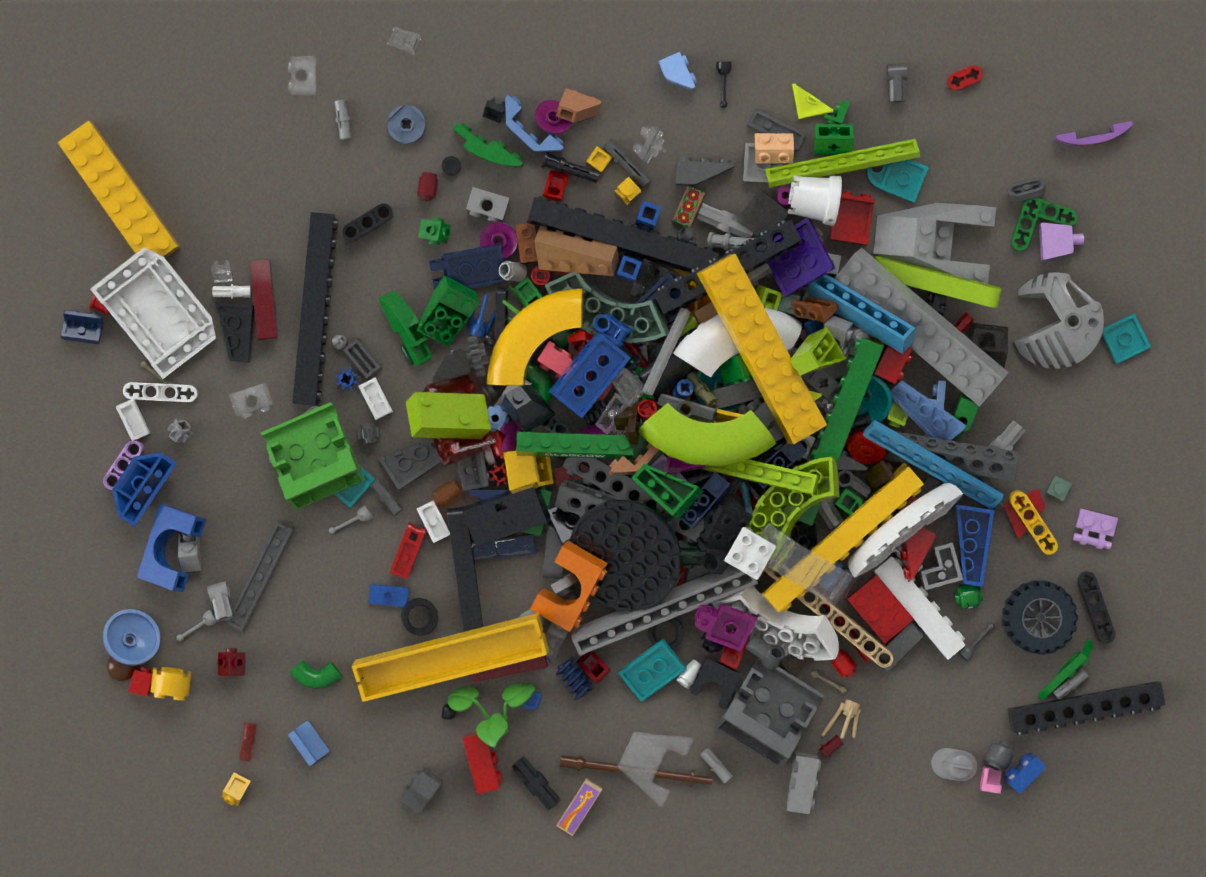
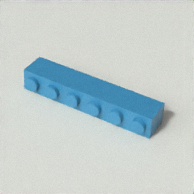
[808,274,915,354]

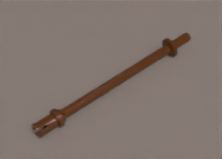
[560,755,713,787]

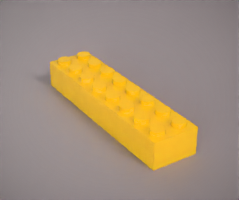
[57,120,181,258]

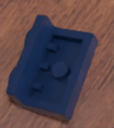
[61,310,104,344]

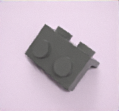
[455,449,490,491]

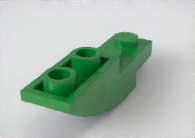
[452,123,523,168]
[513,277,574,349]
[378,290,433,366]

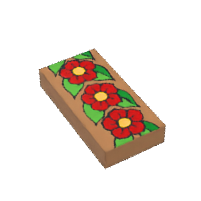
[672,185,705,227]

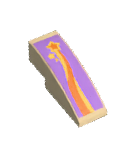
[556,778,602,836]

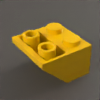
[504,450,554,491]

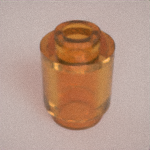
[432,480,462,507]

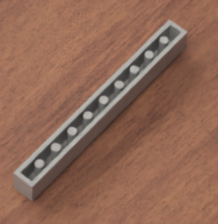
[571,565,758,656]

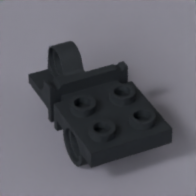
[696,505,753,575]

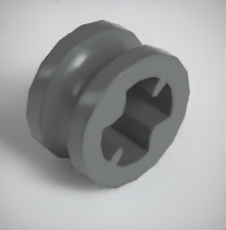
[481,384,499,401]

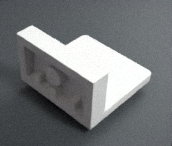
[724,527,776,580]

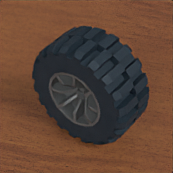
[1002,580,1078,655]

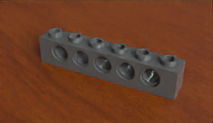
[555,479,673,526]

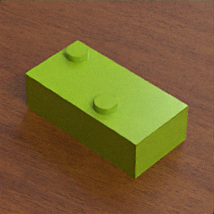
[406,392,491,439]

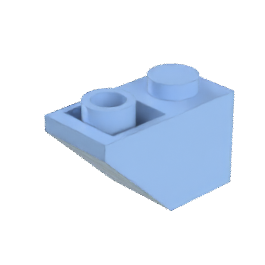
[658,52,697,90]

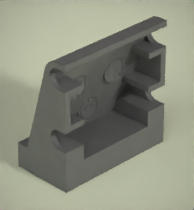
[714,657,825,768]

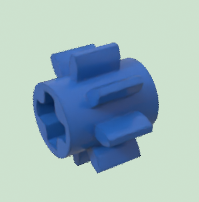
[335,368,359,391]

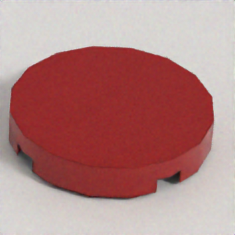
[847,432,886,464]

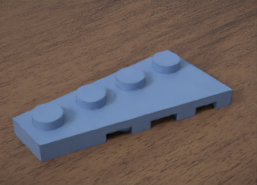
[890,380,966,440]

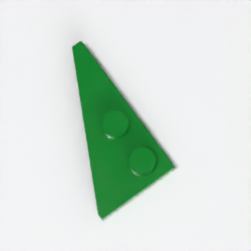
[1038,638,1094,700]

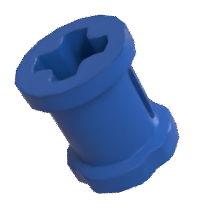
[672,379,694,400]

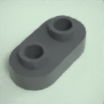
[1008,178,1046,202]

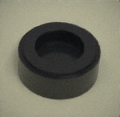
[442,156,461,176]

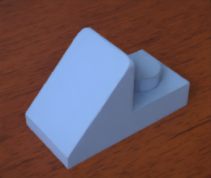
[929,380,946,410]

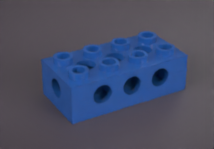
[548,332,630,418]

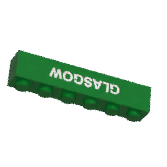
[516,432,633,460]

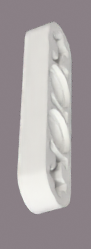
[123,382,199,402]

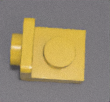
[221,772,251,806]

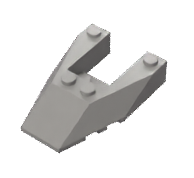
[873,203,996,284]

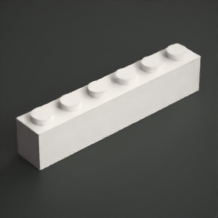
[873,556,965,660]

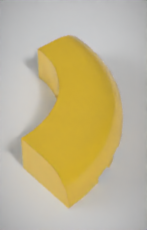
[486,288,583,385]

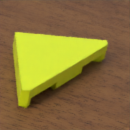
[792,84,834,119]

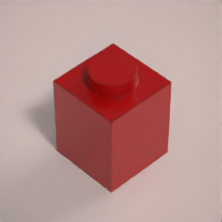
[128,666,153,697]

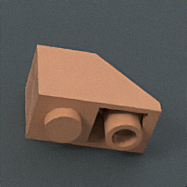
[556,88,602,123]

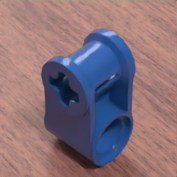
[594,313,633,347]

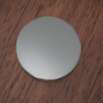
[484,446,497,465]

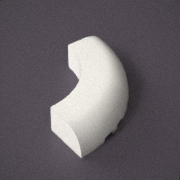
[673,308,802,377]
[848,483,963,578]
[712,586,839,661]

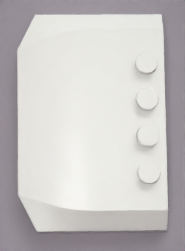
[90,247,216,379]

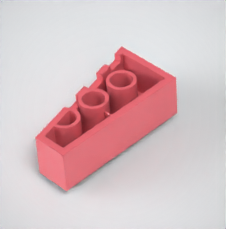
[537,341,615,402]

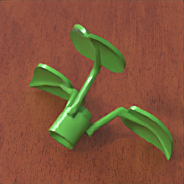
[447,683,535,748]

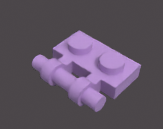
[1072,509,1118,550]

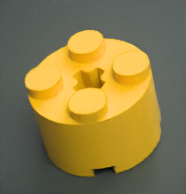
[150,667,192,700]

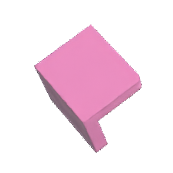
[979,766,1002,794]

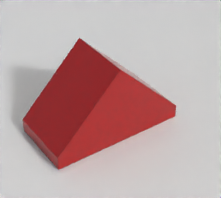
[542,170,569,203]

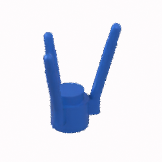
[468,294,495,338]

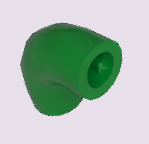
[526,360,552,405]
[289,660,343,689]

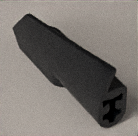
[637,327,697,402]

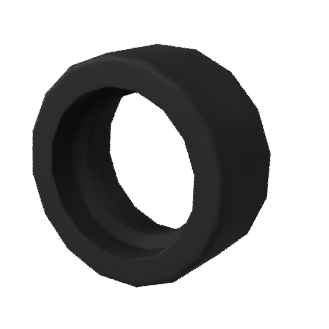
[401,598,439,636]
[647,617,684,650]

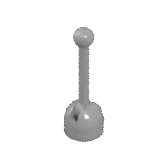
[332,334,347,350]
[329,505,373,534]
[176,609,219,642]

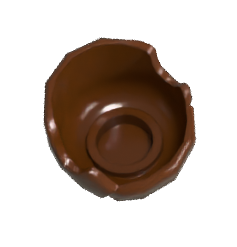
[107,656,136,681]

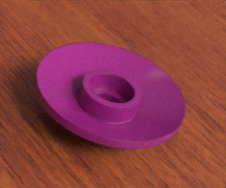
[535,100,572,134]
[479,222,518,259]

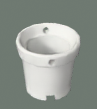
[788,176,842,226]

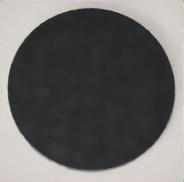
[570,500,682,612]

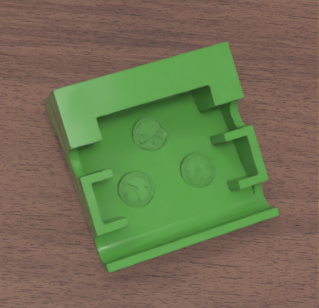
[261,402,366,510]

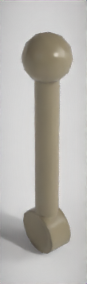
[140,361,173,389]
[811,670,847,694]

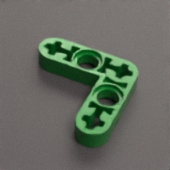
[1011,197,1078,251]

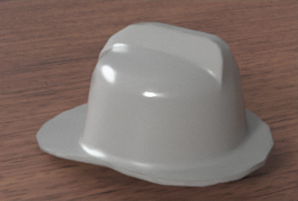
[931,748,977,781]

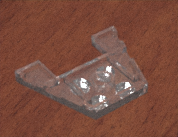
[618,732,693,808]

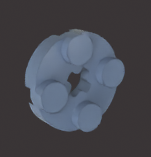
[387,105,426,144]

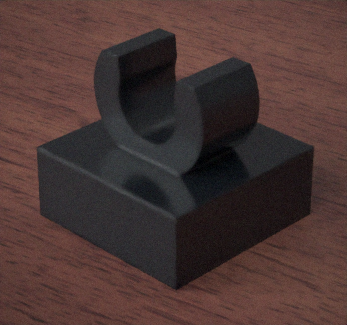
[482,97,506,123]

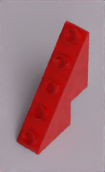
[894,495,936,582]

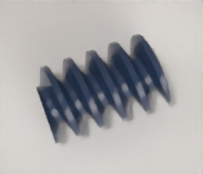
[555,657,593,700]

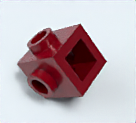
[217,648,246,676]

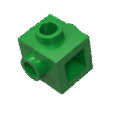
[418,217,451,246]

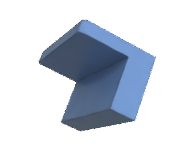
[288,721,330,766]

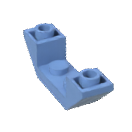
[505,95,564,153]

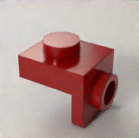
[568,330,594,354]

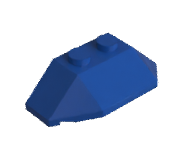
[112,452,177,527]

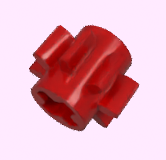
[489,463,507,486]

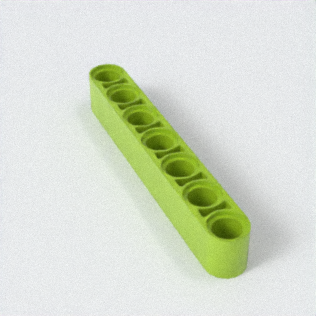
[875,256,1002,308]

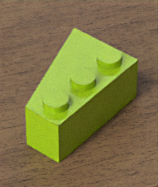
[790,327,847,376]

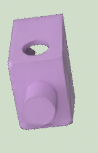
[1039,223,1084,261]

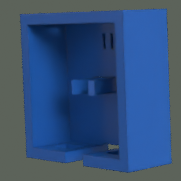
[1004,752,1046,794]

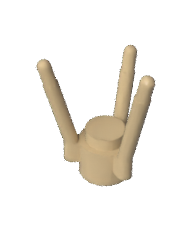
[821,699,861,739]

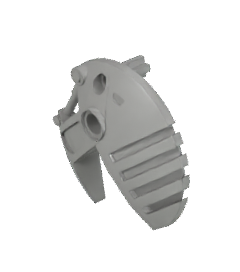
[1014,273,1104,369]

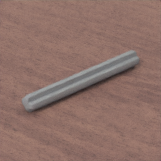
[642,308,690,395]

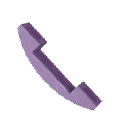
[1054,121,1133,146]

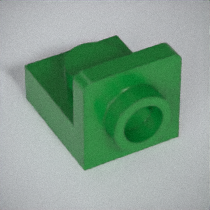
[824,100,850,124]

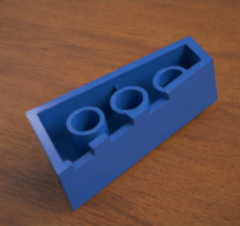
[956,505,994,587]

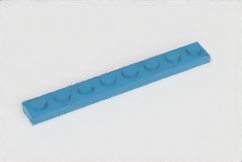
[863,420,1004,510]

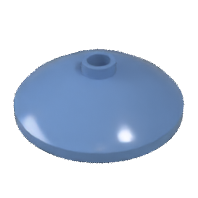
[103,609,160,665]

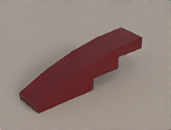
[250,259,278,340]
[469,655,548,683]

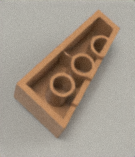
[534,226,619,276]

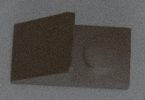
[614,402,641,445]

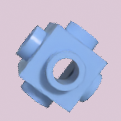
[487,404,510,433]

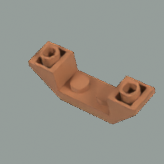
[608,443,659,475]

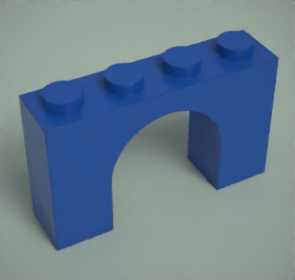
[616,201,662,283]
[137,504,207,592]

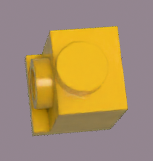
[615,177,642,205]

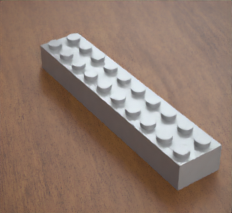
[834,248,1009,407]

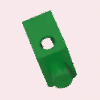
[952,393,979,440]

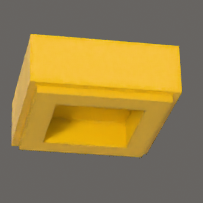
[586,146,613,173]

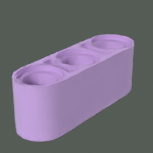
[103,441,145,490]

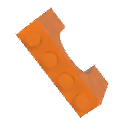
[530,541,608,632]

